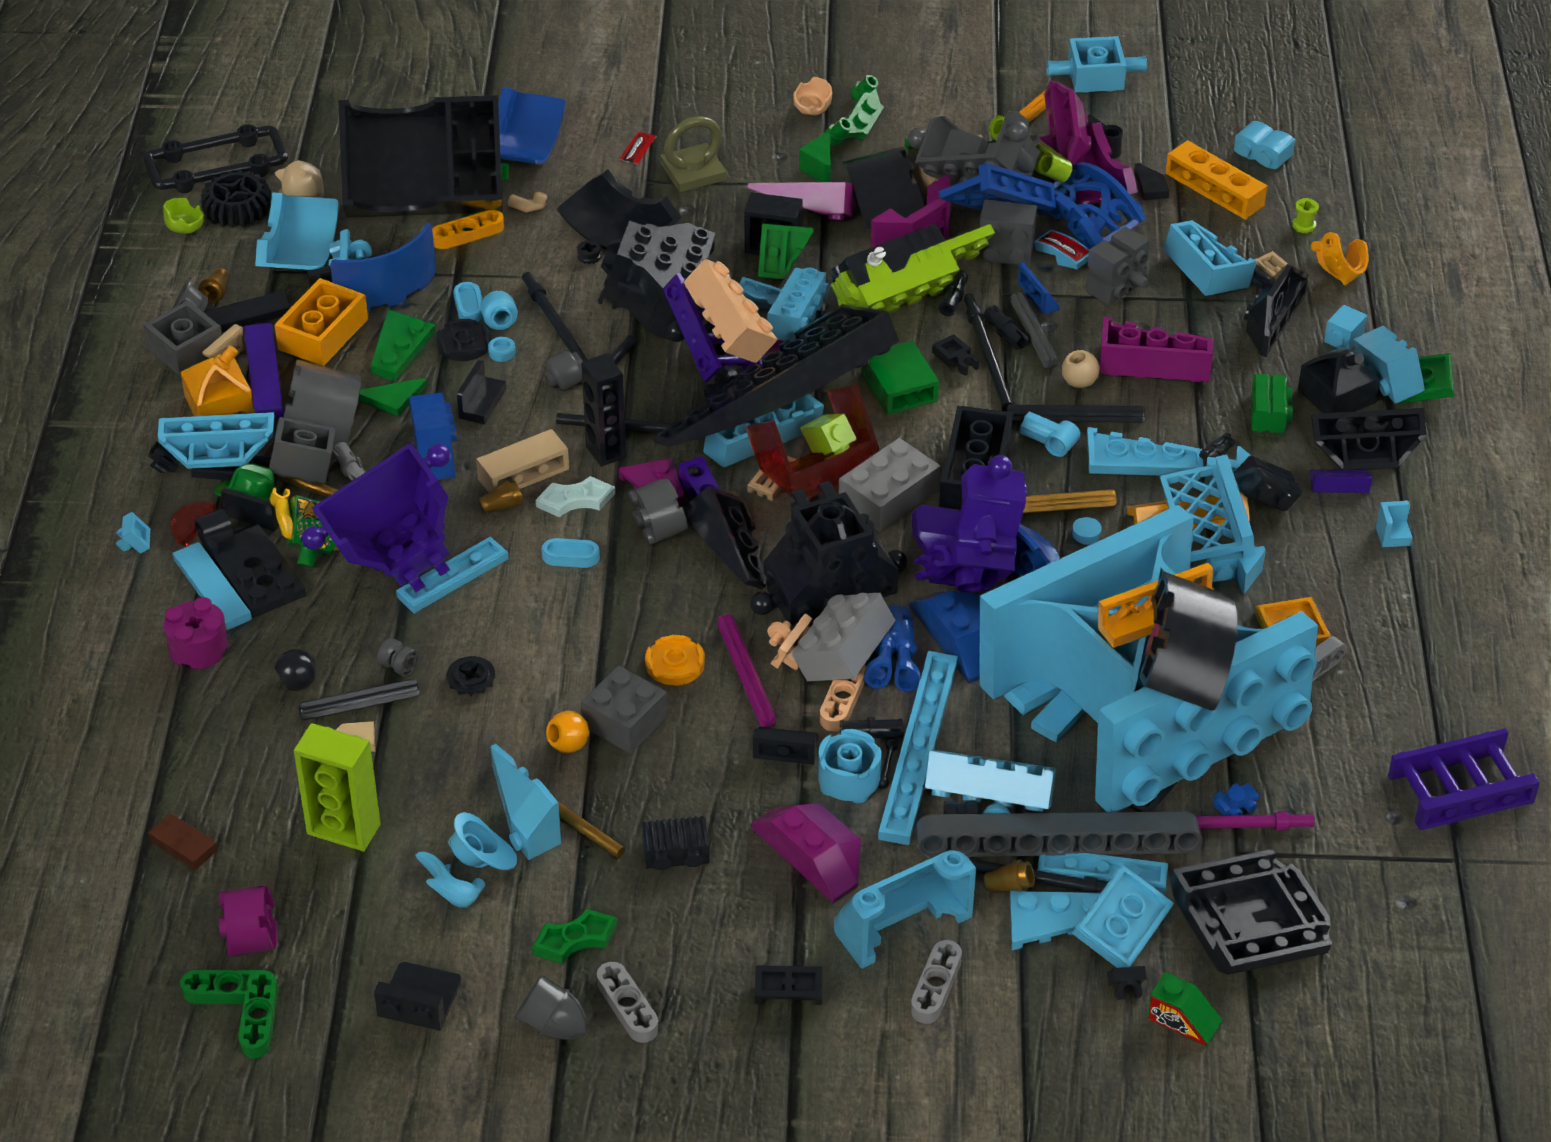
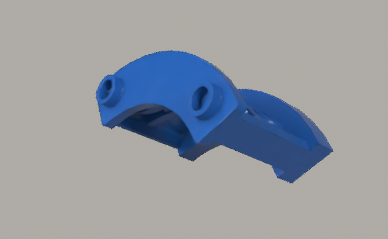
[1037,162,1146,250]

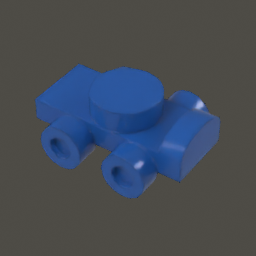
[1213,783,1260,816]

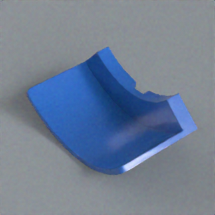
[498,87,566,165]
[330,223,436,312]

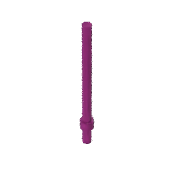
[1195,811,1314,831]

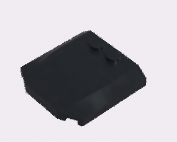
[1170,849,1332,975]

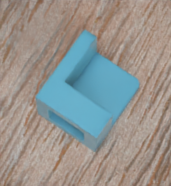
[1376,501,1412,547]

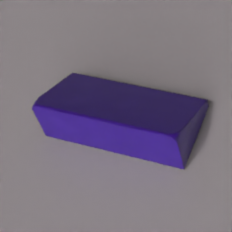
[1309,470,1372,493]

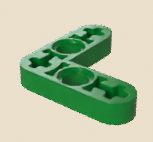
[180,970,278,1059]

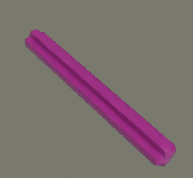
[718,614,776,728]

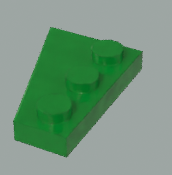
[371,309,436,382]

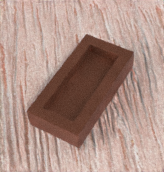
[148,813,218,870]

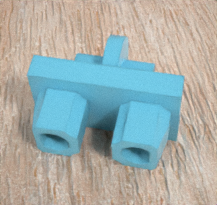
[328,229,372,266]

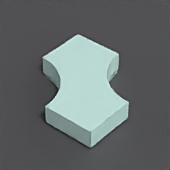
[536,476,615,517]

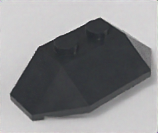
[1244,264,1309,357]
[1311,408,1427,470]

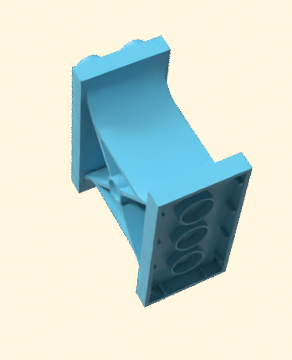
[980,505,1318,812]

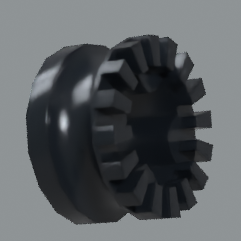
[577,240,601,264]

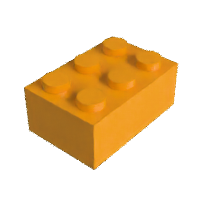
[274,278,368,367]

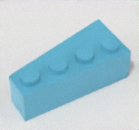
[703,394,824,468]
[925,749,1056,812]

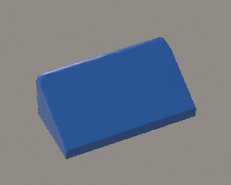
[1018,262,1060,314]

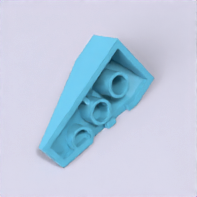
[490,744,561,860]

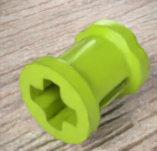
[1292,198,1319,233]

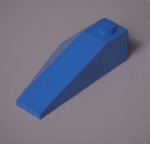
[1014,524,1060,577]

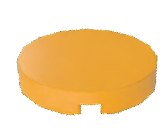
[645,635,705,686]

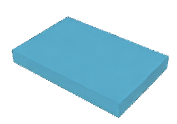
[1072,864,1174,968]

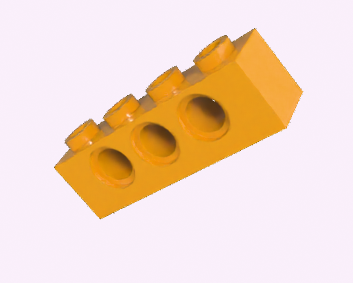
[1165,140,1268,219]

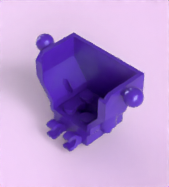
[301,443,451,593]
[911,455,1027,592]

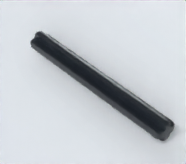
[1007,404,1145,423]

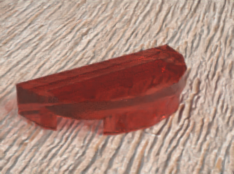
[171,501,216,547]

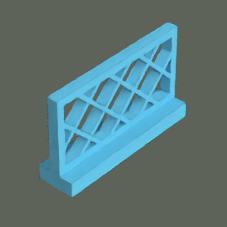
[1160,455,1255,562]

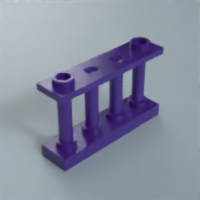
[663,273,766,382]
[1388,728,1540,831]

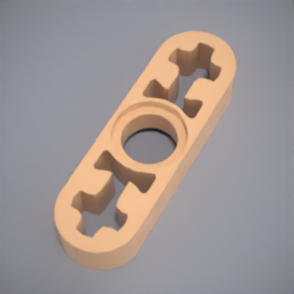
[820,664,866,732]

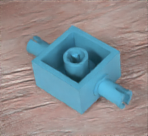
[1046,36,1147,93]

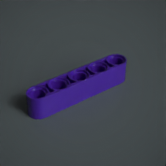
[244,322,284,420]

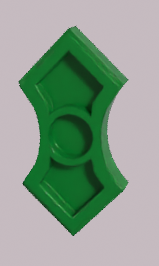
[532,909,618,964]

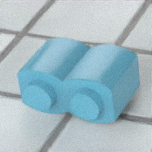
[1234,121,1295,169]

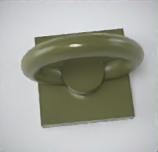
[660,116,727,192]

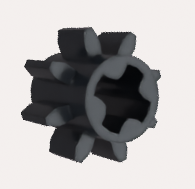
[148,441,182,474]

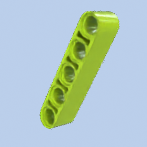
[989,115,1072,183]

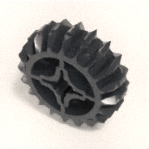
[201,170,272,228]

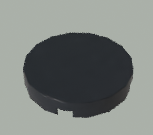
[436,319,491,361]

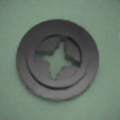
[446,656,496,697]

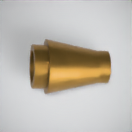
[199,268,229,303]
[479,481,524,514]
[984,860,1035,892]

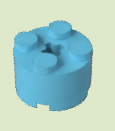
[818,729,881,804]

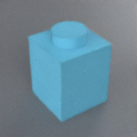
[1324,305,1367,350]

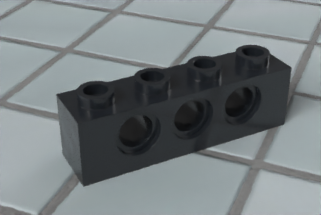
[581,353,626,467]

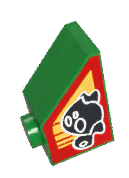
[1147,972,1222,1047]

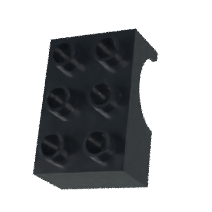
[338,95,503,217]

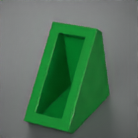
[799,133,831,182]

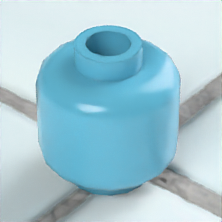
[480,291,518,330]

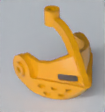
[1311,232,1369,286]

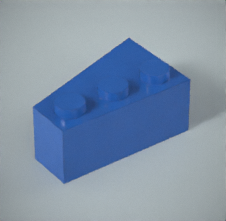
[409,392,457,480]

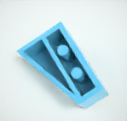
[1163,220,1257,296]

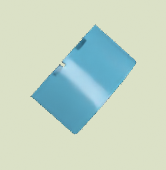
[255,192,339,270]

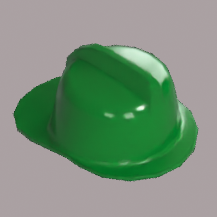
[213,463,282,501]

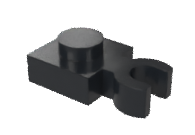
[932,334,979,376]

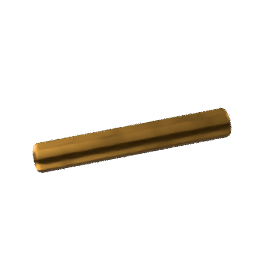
[1023,489,1117,514]

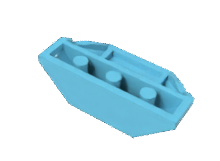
[158,412,275,469]

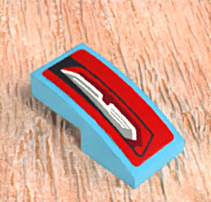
[1034,230,1089,269]

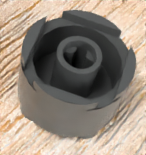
[628,477,688,546]

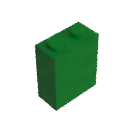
[861,340,939,415]

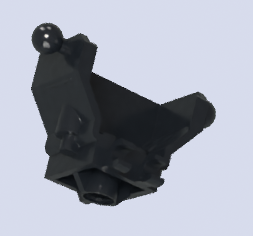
[598,220,716,342]
[750,481,907,626]

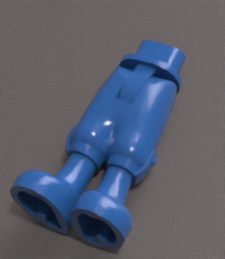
[864,605,921,692]

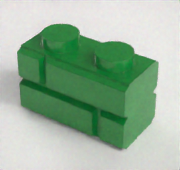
[1251,373,1293,433]

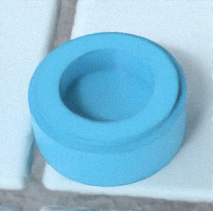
[488,337,516,362]
[1072,517,1102,545]

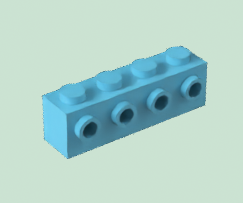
[767,268,829,342]

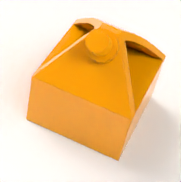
[181,345,254,416]

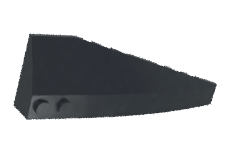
[653,304,899,447]

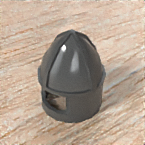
[515,975,587,1039]

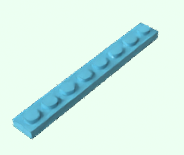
[878,651,958,845]

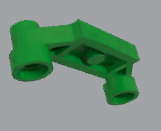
[824,75,884,146]

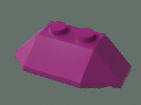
[1044,81,1091,171]
[751,803,861,903]

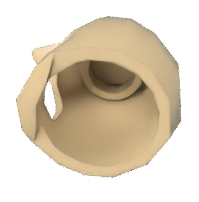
[274,160,324,198]

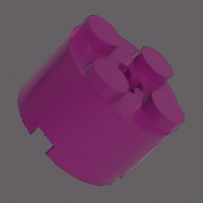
[164,597,229,669]
[219,885,278,957]

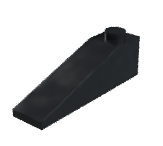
[684,486,766,590]

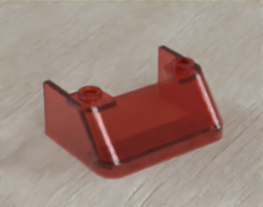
[745,384,880,499]

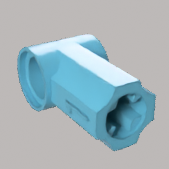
[1020,411,1081,457]

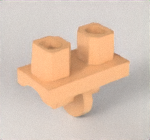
[767,614,813,671]

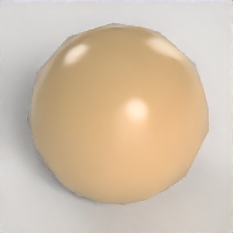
[1062,350,1100,389]

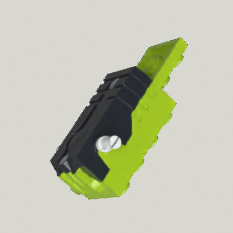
[831,223,995,314]

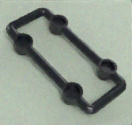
[144,124,288,193]

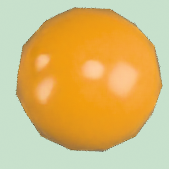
[546,710,590,754]

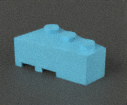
[1353,326,1425,404]

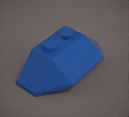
[909,591,980,683]

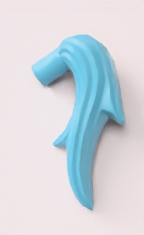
[415,852,485,908]

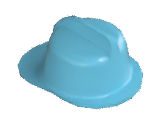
[448,812,517,870]

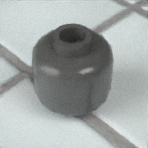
[544,350,583,391]

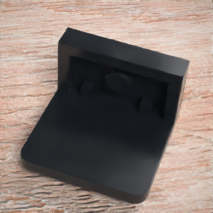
[374,962,461,1031]

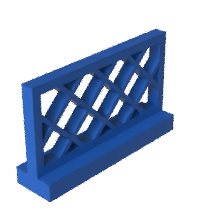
[939,163,1056,211]

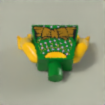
[270,488,339,568]

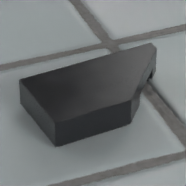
[1134,163,1170,200]

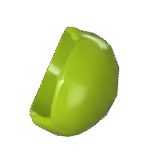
[163,198,205,234]

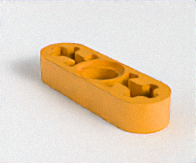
[432,210,504,249]

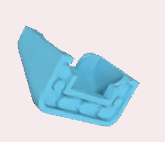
[834,850,976,969]

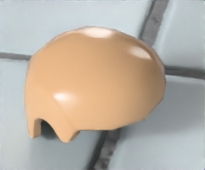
[793,77,832,116]

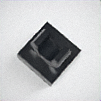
[1107,966,1147,1000]

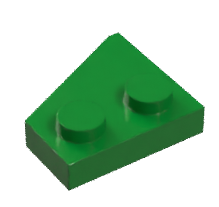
[758,223,814,279]

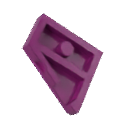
[618,458,685,506]

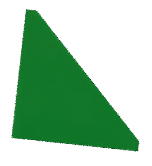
[358,378,427,417]

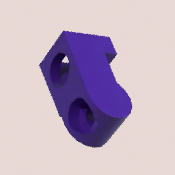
[678,456,719,499]

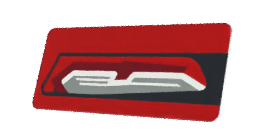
[620,132,656,164]

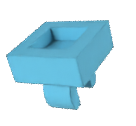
[116,512,151,554]

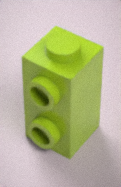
[800,414,857,455]

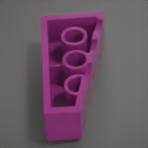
[1099,316,1213,382]

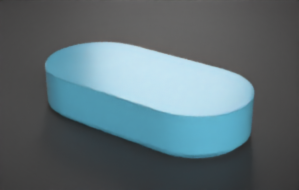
[453,282,483,322]
[541,538,600,568]

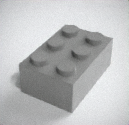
[839,438,941,532]
[791,593,896,682]

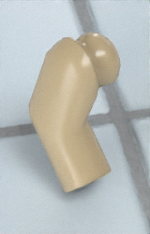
[508,192,547,213]

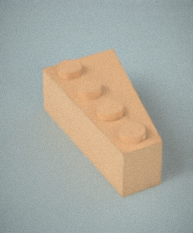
[683,259,778,363]

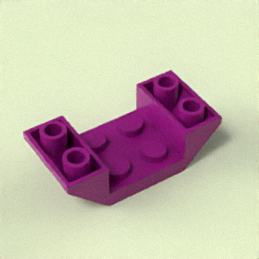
[870,175,950,248]

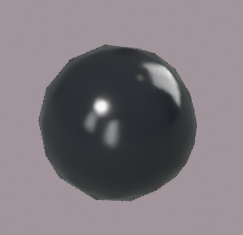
[275,649,317,691]

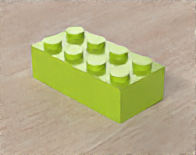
[294,723,381,852]

